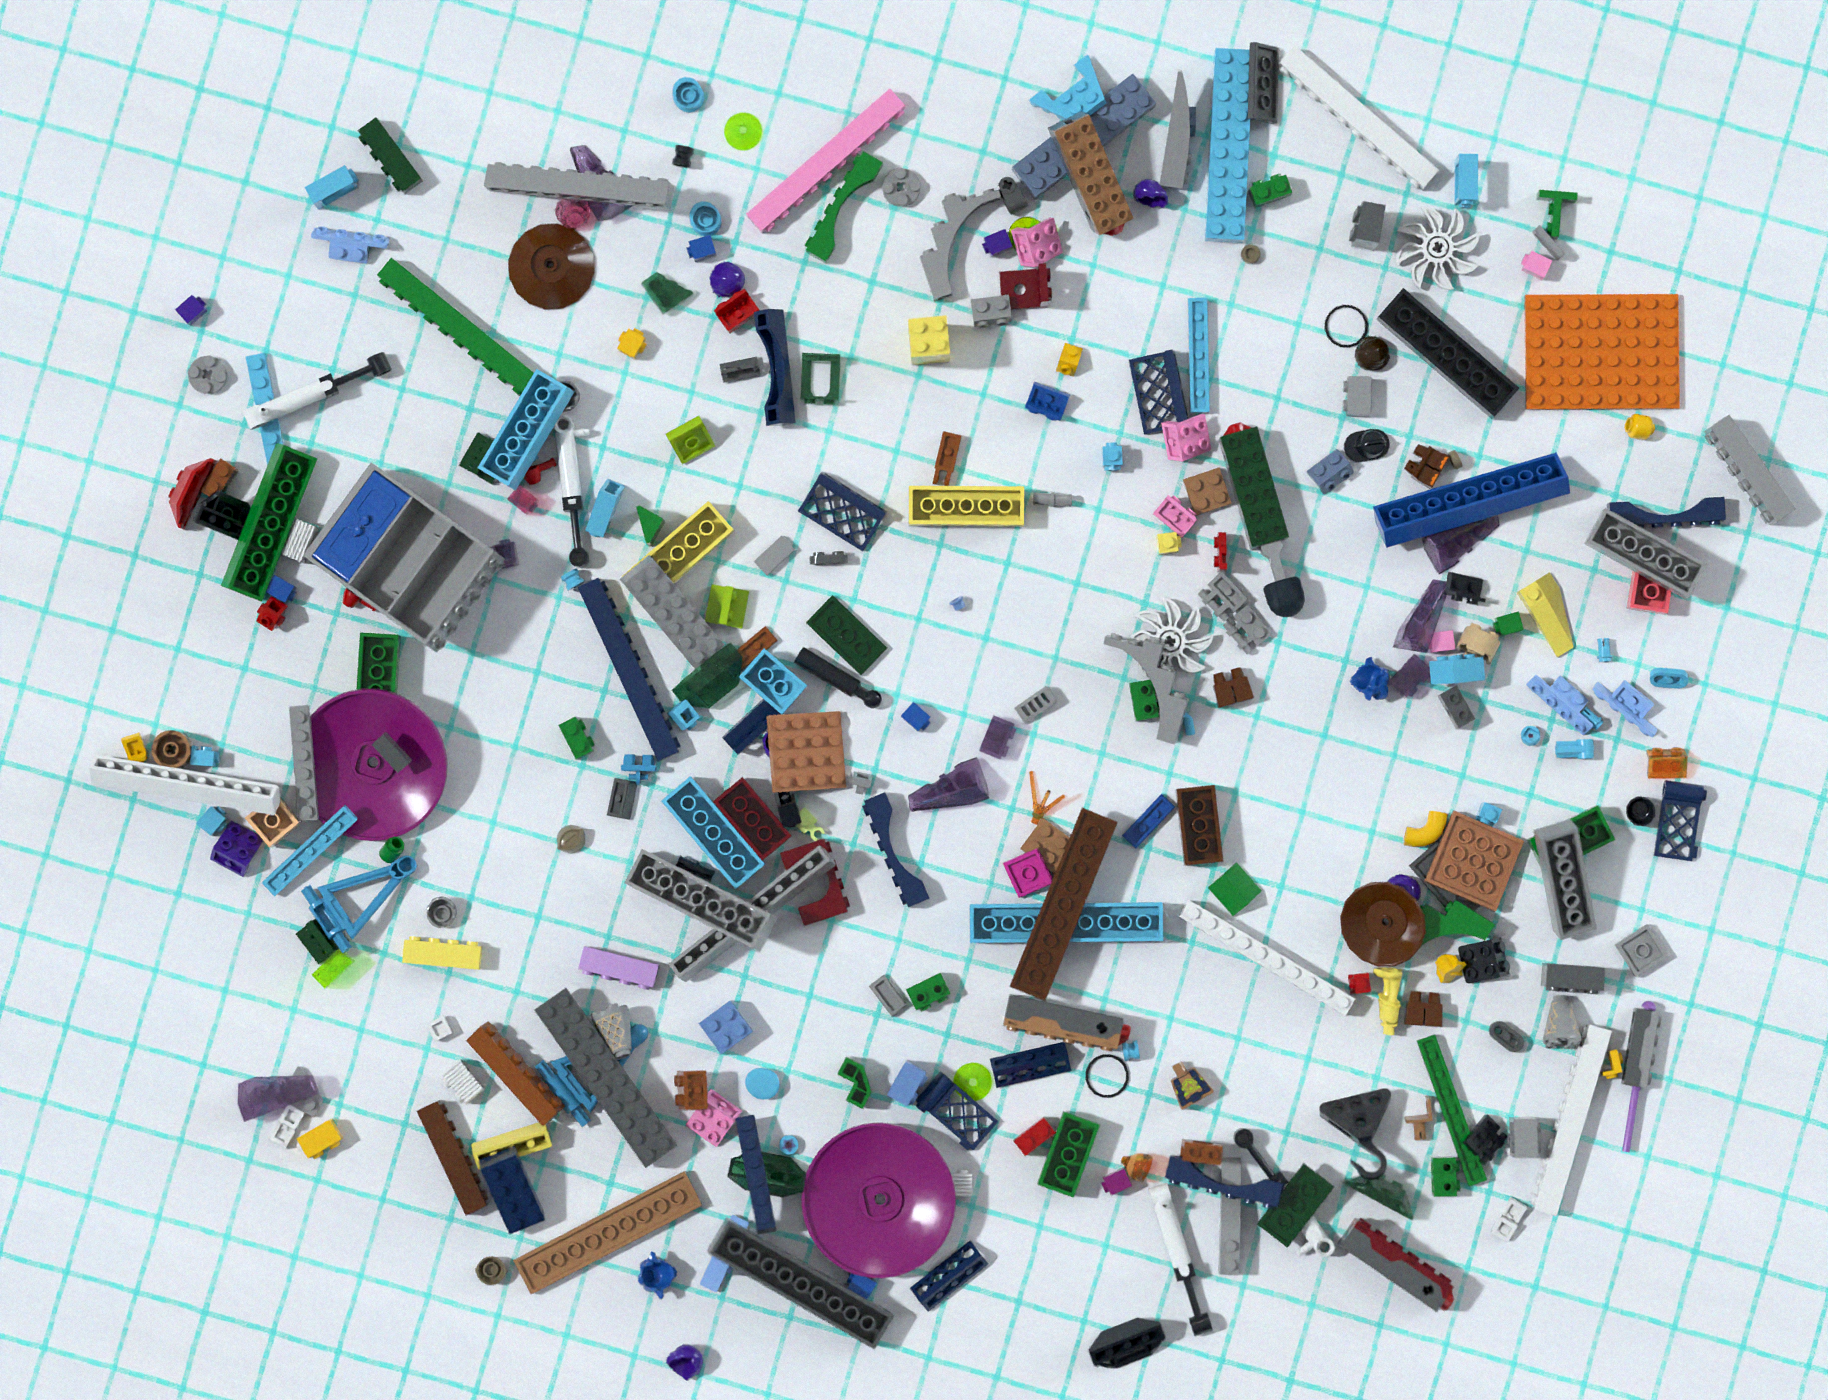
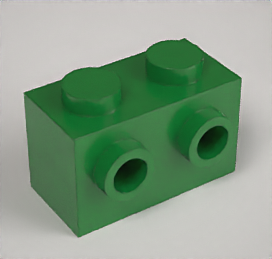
[1248,173,1292,208]
[1129,680,1160,722]
[558,716,595,760]
[906,973,951,1012]
[1431,1156,1460,1197]

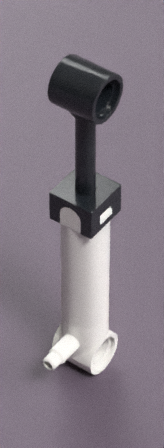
[243,352,392,430]
[554,415,590,568]
[1233,1128,1334,1257]
[1148,1183,1213,1337]

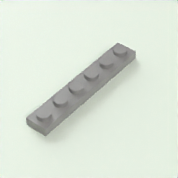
[289,705,319,821]

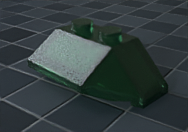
[671,642,743,708]
[727,1151,806,1198]
[1342,1175,1414,1220]

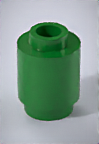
[379,837,404,863]

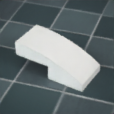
[269,1104,305,1149]
[1491,1197,1527,1242]

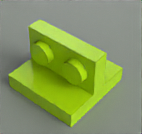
[666,416,715,465]
[705,584,749,629]

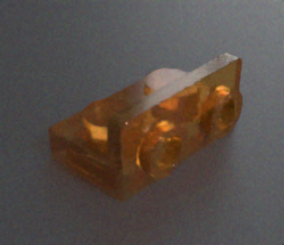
[1646,747,1688,779]

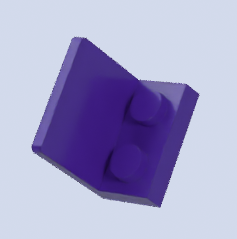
[210,821,263,877]

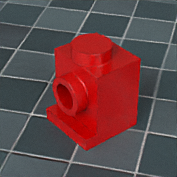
[1348,972,1371,994]

